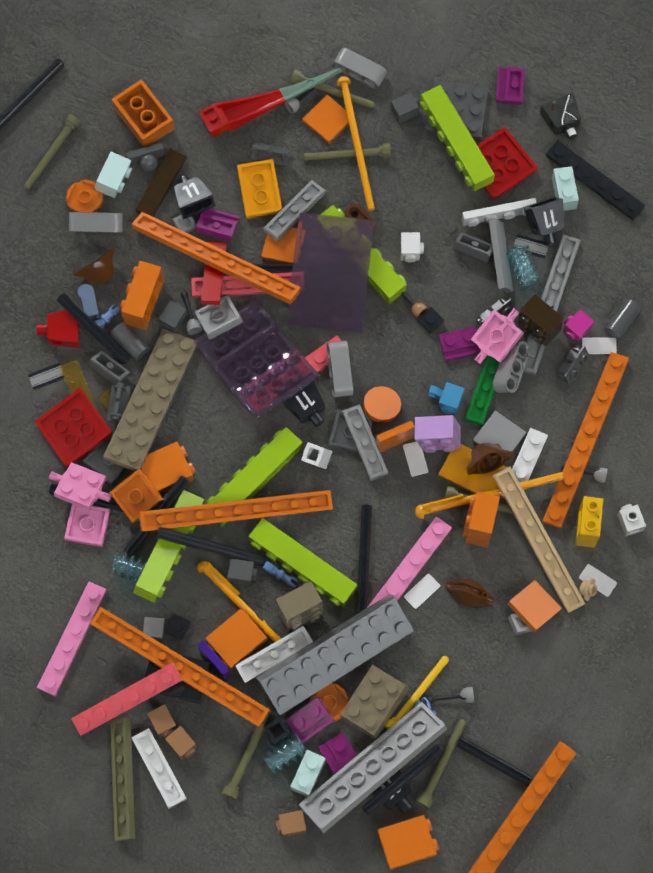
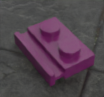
[495,66,525,105]
[196,209,239,241]
[439,326,481,362]
[286,697,335,744]
[318,732,357,775]

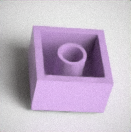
[415,415,461,453]

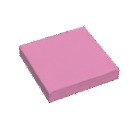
[64,504,111,547]

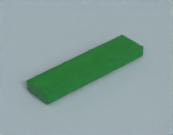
[464,355,500,427]

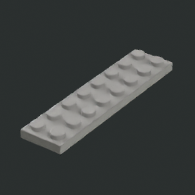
[299,702,447,833]

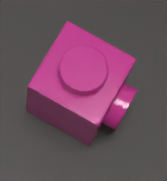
[564,309,594,343]

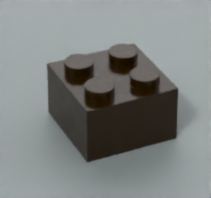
[517,294,564,347]

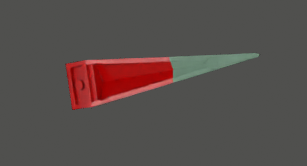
[199,68,342,137]

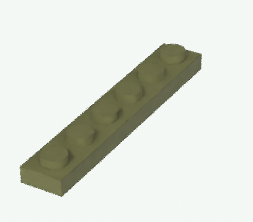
[110,718,135,841]

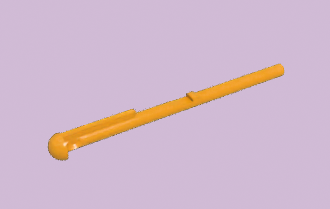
[337,76,375,211]
[415,472,564,519]
[197,561,282,643]

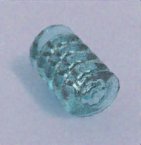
[506,245,540,288]
[111,550,147,583]
[262,734,306,775]

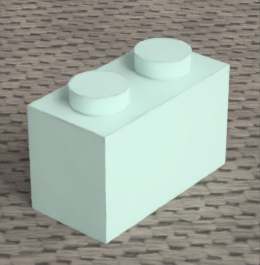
[95,152,132,198]
[552,166,579,211]
[290,750,326,797]

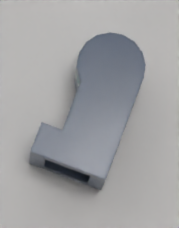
[78,284,100,321]

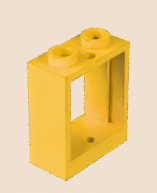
[575,496,603,548]

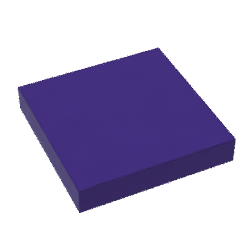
[198,641,230,682]

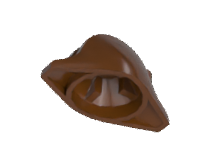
[73,247,115,285]
[467,443,514,475]
[445,579,495,608]

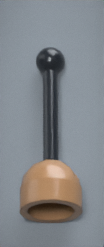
[401,292,428,318]

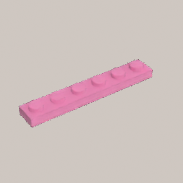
[367,516,452,608]
[37,582,107,697]

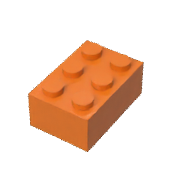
[111,79,175,147]
[120,261,164,331]
[463,491,500,548]

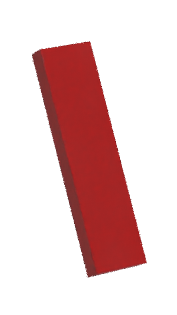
[201,241,227,305]

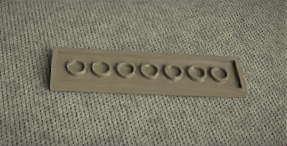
[103,329,198,471]

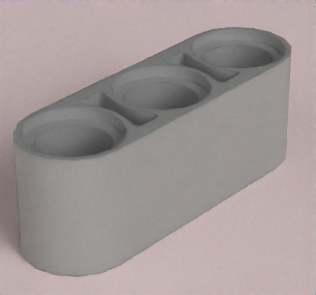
[333,48,387,89]
[69,212,123,232]
[327,341,353,397]
[493,341,530,393]

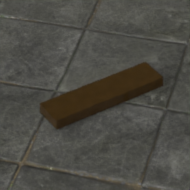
[135,149,187,217]

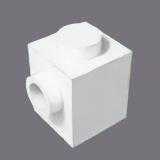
[401,232,424,262]
[301,442,333,469]
[617,504,646,537]

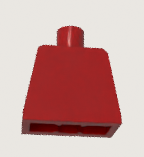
[36,310,80,348]

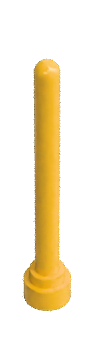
[385,656,449,730]

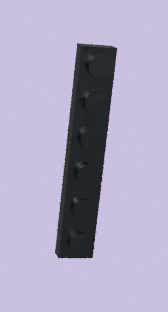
[546,140,645,221]

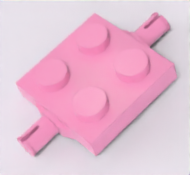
[471,308,524,364]
[49,462,112,510]

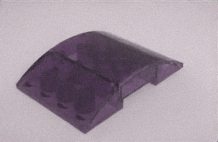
[288,213,375,333]
[194,300,320,420]

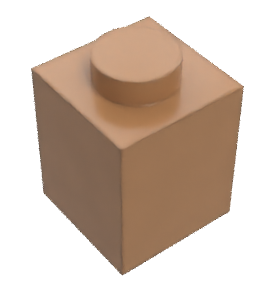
[147,704,177,738]
[165,726,197,760]
[276,810,307,837]

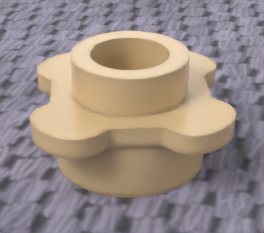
[580,578,597,601]

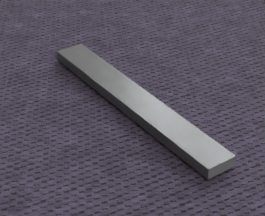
[523,234,581,376]

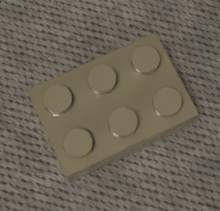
[276,581,323,632]
[340,665,408,740]

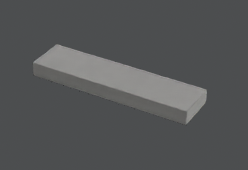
[263,180,326,242]
[489,218,514,293]
[342,404,388,481]

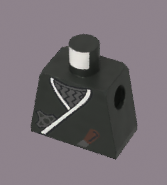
[540,93,581,140]

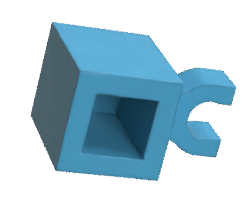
[428,382,465,414]

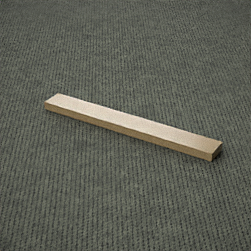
[493,467,585,613]

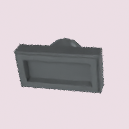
[126,143,165,171]

